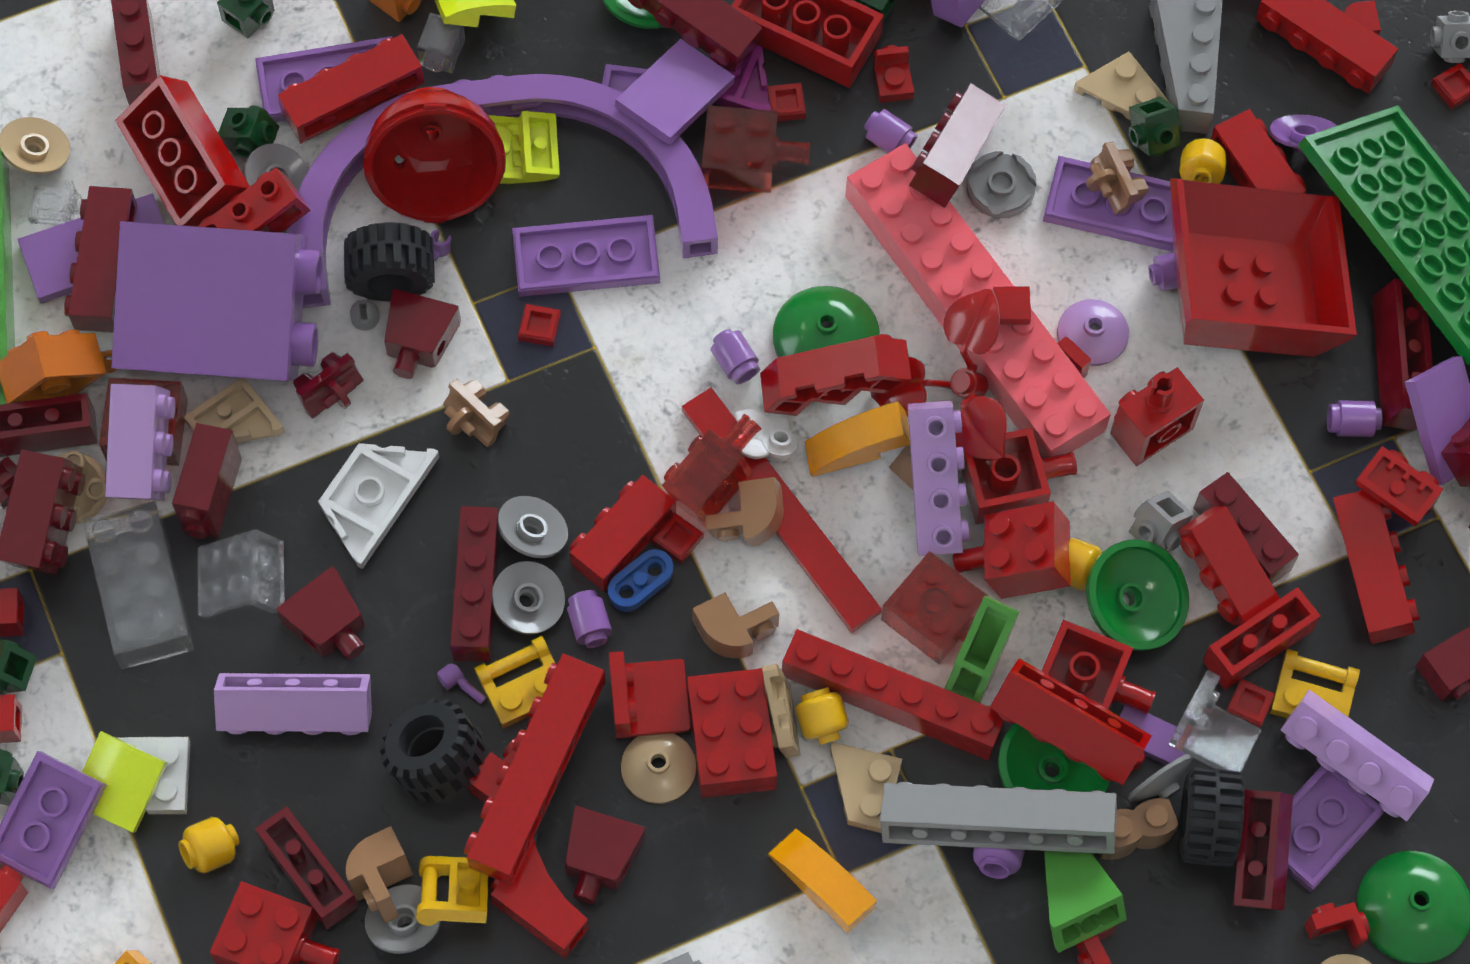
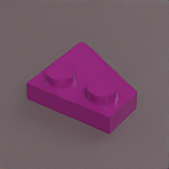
[714,45,771,120]

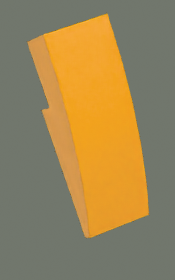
[805,401,910,477]
[768,829,877,934]

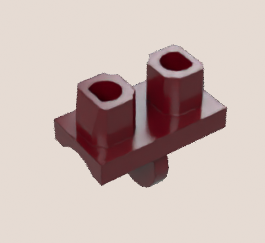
[293,352,364,419]

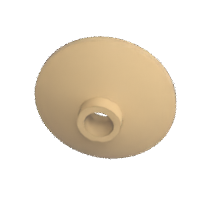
[0,117,70,175]
[621,733,696,804]

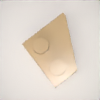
[762,664,801,758]

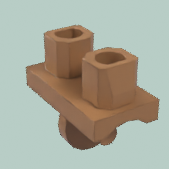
[1086,141,1149,215]
[443,379,510,448]

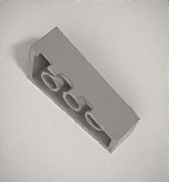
[1149,0,1223,134]

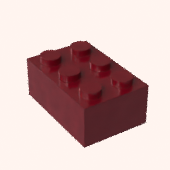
[0,449,85,576]

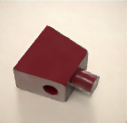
[384,289,461,379]
[276,566,365,660]
[565,805,646,904]

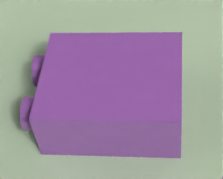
[111,221,323,381]

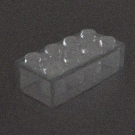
[82,501,195,670]

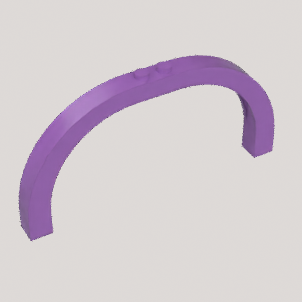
[288,74,718,309]

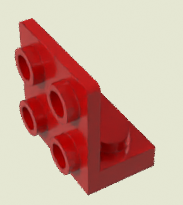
[1355,446,1443,527]
[609,651,691,738]

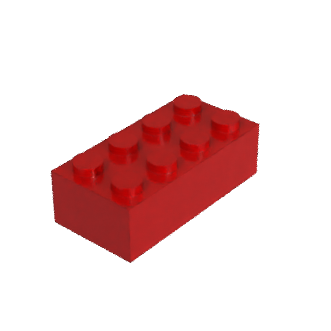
[731,0,884,88]
[115,75,250,227]

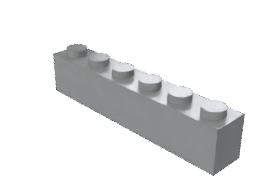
[880,782,1117,854]

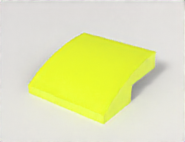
[435,0,516,27]
[488,111,560,184]
[82,731,168,833]

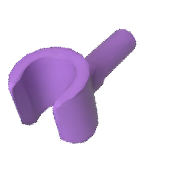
[430,229,451,262]
[437,664,487,704]

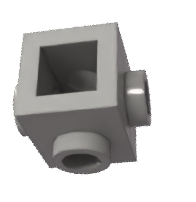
[1430,11,1470,63]
[1128,491,1194,551]

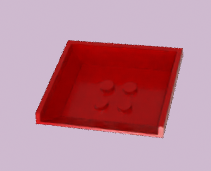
[1170,178,1357,357]

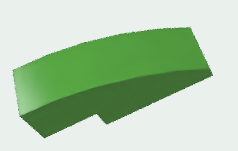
[944,596,1019,703]

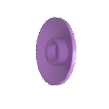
[1270,115,1337,153]

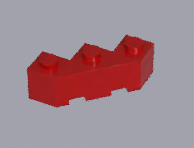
[760,334,911,416]

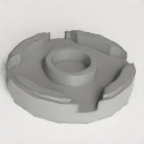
[967,151,1036,218]

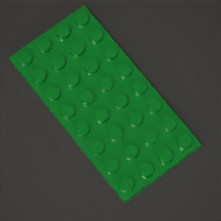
[1298,105,1470,365]

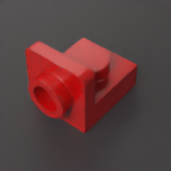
[872,45,914,103]

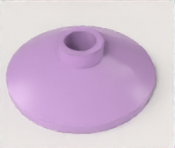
[1057,299,1129,366]

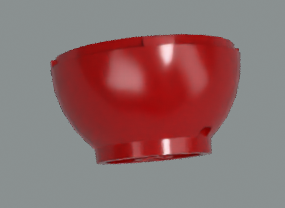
[363,87,506,223]

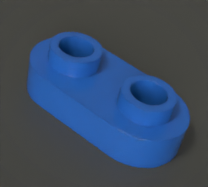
[608,549,673,612]

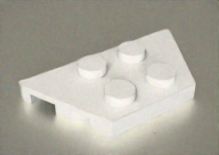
[318,443,439,569]

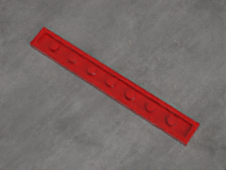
[682,387,882,633]

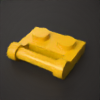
[474,636,555,729]
[1269,649,1360,718]
[416,856,488,926]

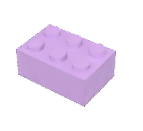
[105,384,175,501]

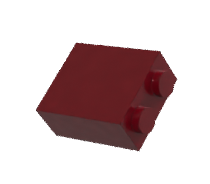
[172,423,242,539]

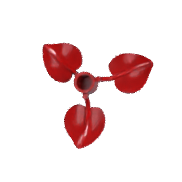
[870,289,1007,460]

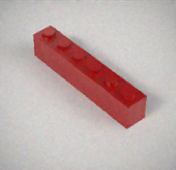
[781,629,1005,761]
[464,653,606,885]

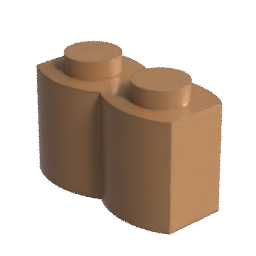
[1099,798,1179,860]

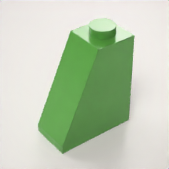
[1044,851,1127,953]

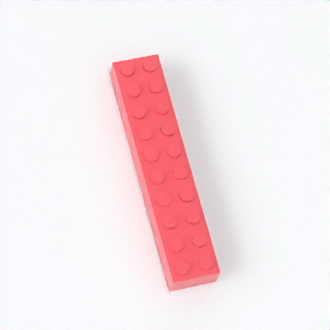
[845,143,1111,458]

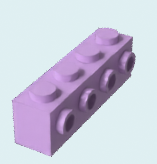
[907,401,969,556]
[214,673,372,735]
[1281,690,1434,821]

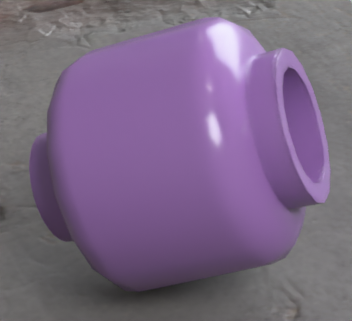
[973,847,1025,879]

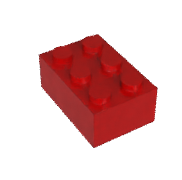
[687,668,777,798]

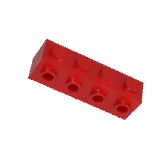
[1255,0,1399,94]
[277,34,424,144]
[197,167,311,233]
[1333,490,1420,644]
[989,658,1152,785]

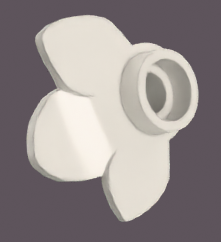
[730,409,798,462]

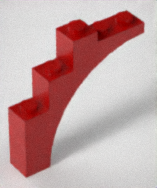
[468,718,589,959]

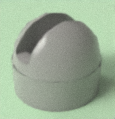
[350,299,380,330]

